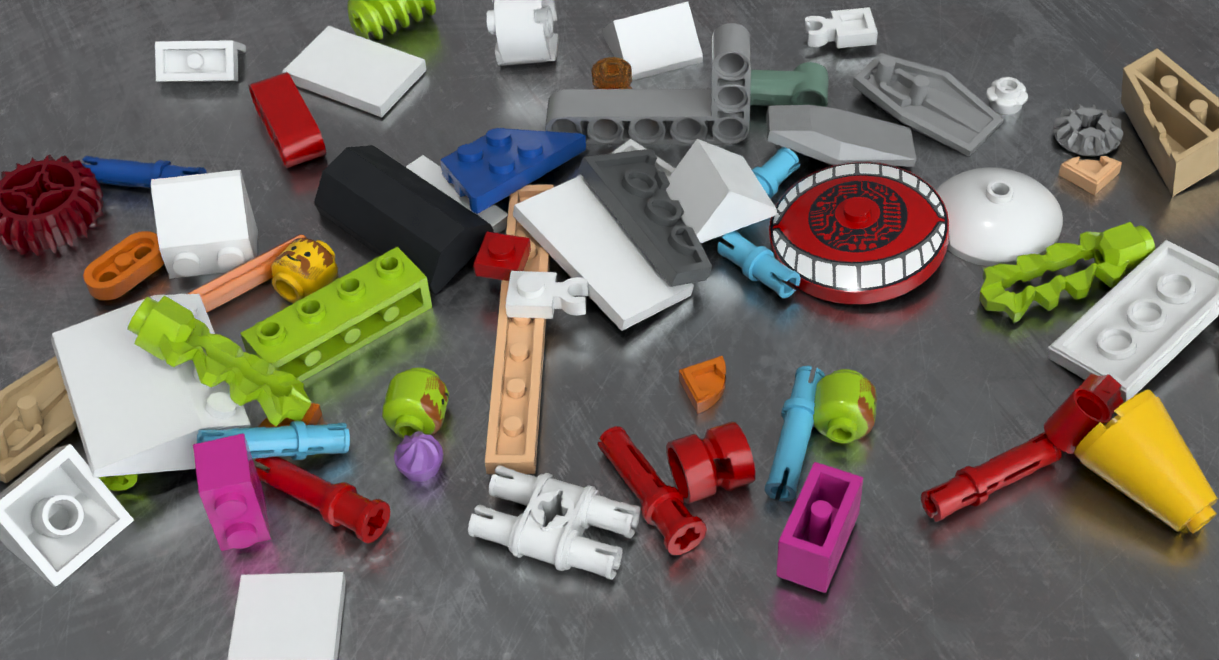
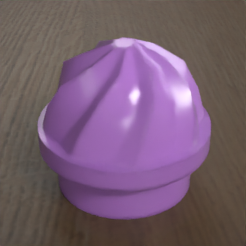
[394,431,443,482]

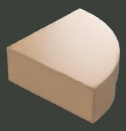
[1059,156,1122,196]

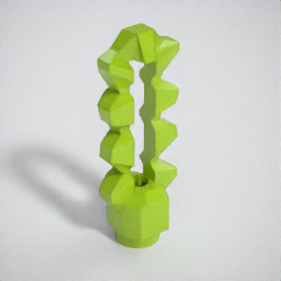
[979,222,1155,323]
[127,295,311,426]

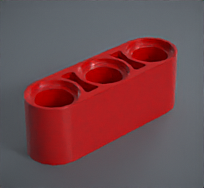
[249,72,327,168]

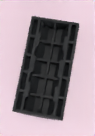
[314,145,495,295]

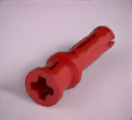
[597,426,707,555]
[255,457,391,544]

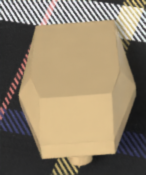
[0,356,77,483]

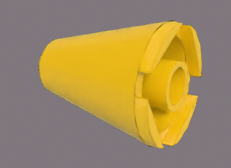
[1074,389,1218,533]

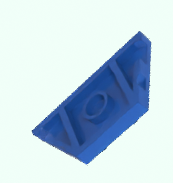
[440,128,586,214]

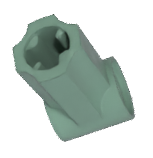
[750,62,829,107]

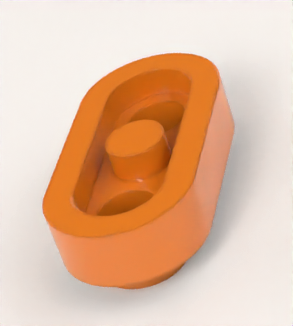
[83,231,164,300]

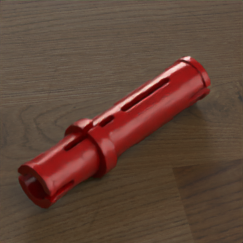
[921,432,1062,522]

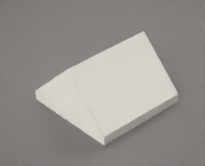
[602,2,703,82]
[666,139,777,243]

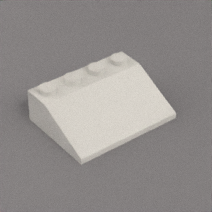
[51,294,251,478]

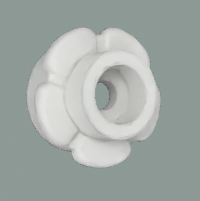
[986,77,1028,115]

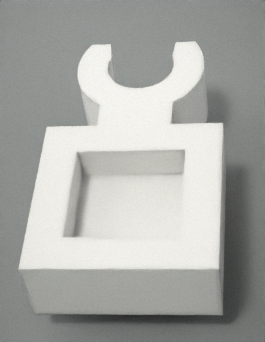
[804,7,878,48]
[505,271,589,319]

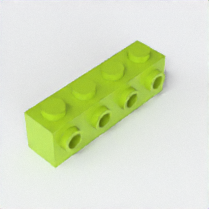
[240,247,432,382]

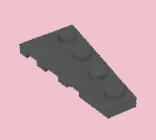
[578,149,712,287]

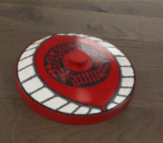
[769,162,949,304]

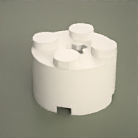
[487,0,559,66]

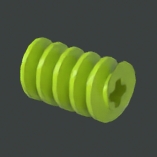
[347,0,436,40]

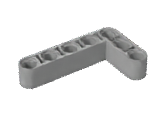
[545,23,751,145]

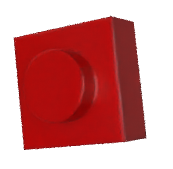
[474,232,531,281]

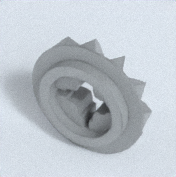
[1053,103,1123,156]

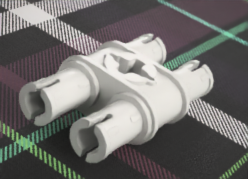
[468,465,641,580]

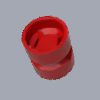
[666,421,756,504]

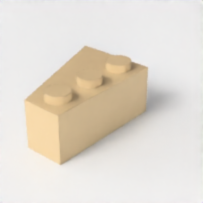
[1121,48,1219,197]

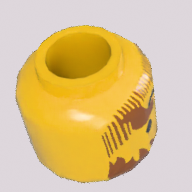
[271,238,338,303]

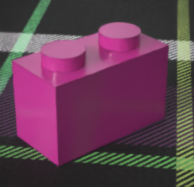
[193,433,271,551]
[776,462,864,593]

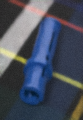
[82,156,207,189]

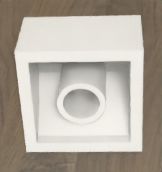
[151,169,258,279]
[0,444,134,587]

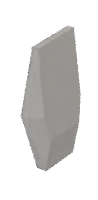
[852,53,1003,157]
[766,105,916,167]

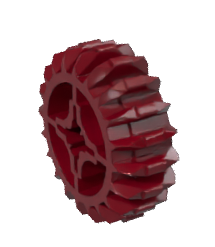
[0,154,104,256]

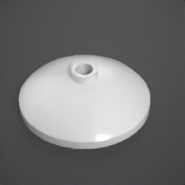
[936,167,1063,267]

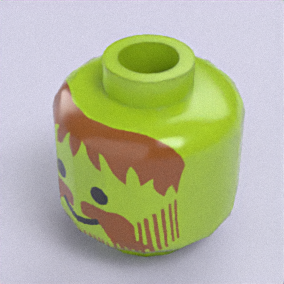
[382,367,449,439]
[813,369,877,443]

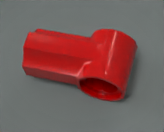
[1044,374,1124,454]

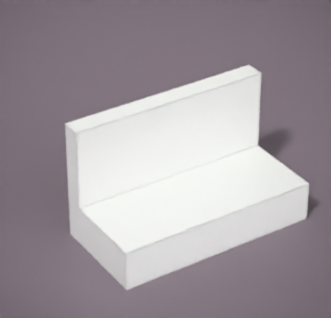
[155,40,246,82]

